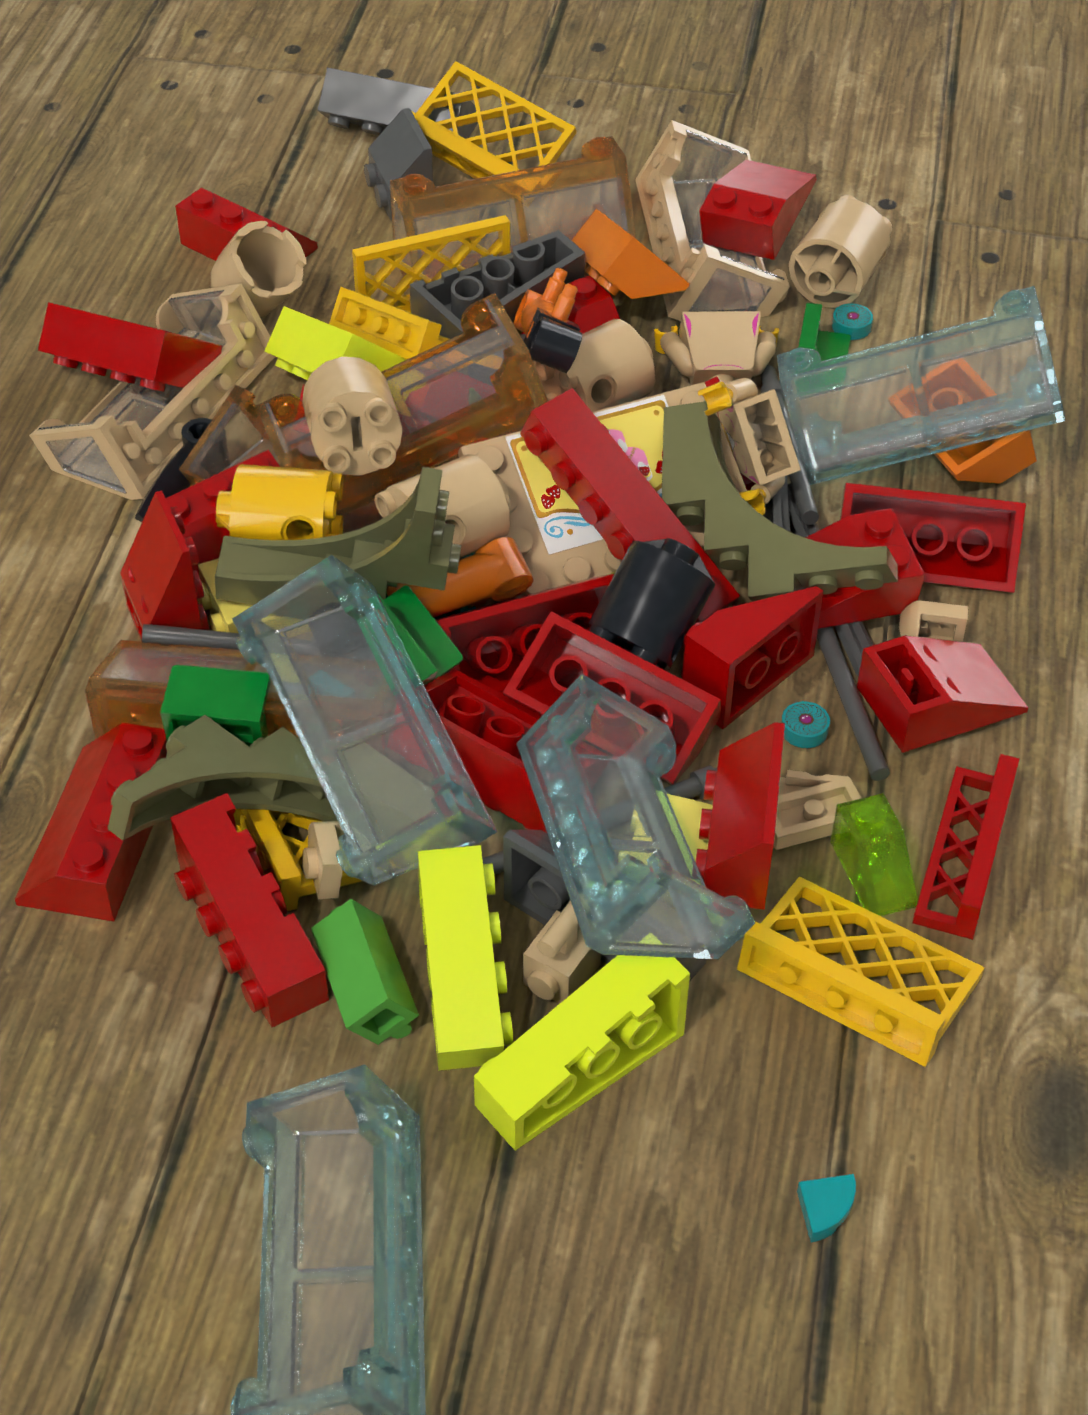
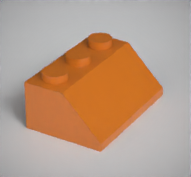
[571,208,690,299]
[888,355,1037,484]

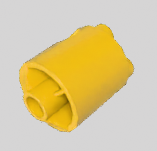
[216,464,344,540]

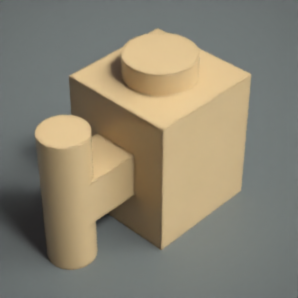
[523,898,602,1003]

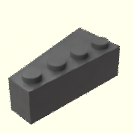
[410,230,585,364]

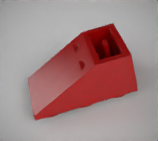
[120,490,209,666]
[857,635,1029,753]

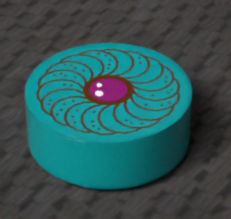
[832,303,873,340]
[781,701,830,748]

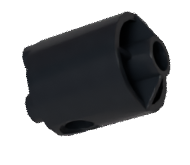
[588,538,716,670]

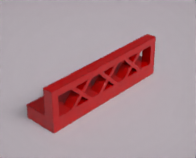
[912,754,1020,940]

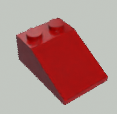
[699,160,817,260]
[805,508,925,629]
[681,586,823,729]

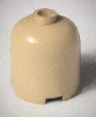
[211,221,306,318]

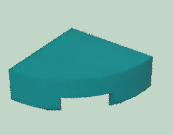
[797,1174,856,1242]

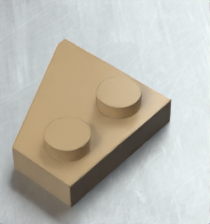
[774,770,870,850]

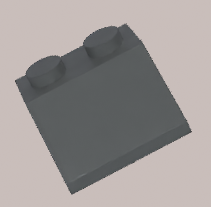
[364,108,434,221]

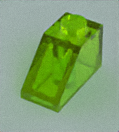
[830,793,918,916]

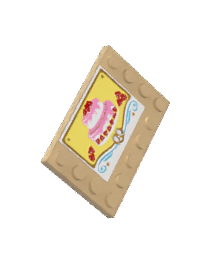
[458,382,747,599]

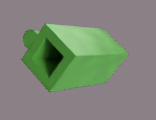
[311,899,419,1045]

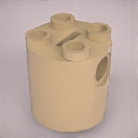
[789,195,892,308]
[533,319,655,412]
[302,357,402,476]
[375,454,510,558]

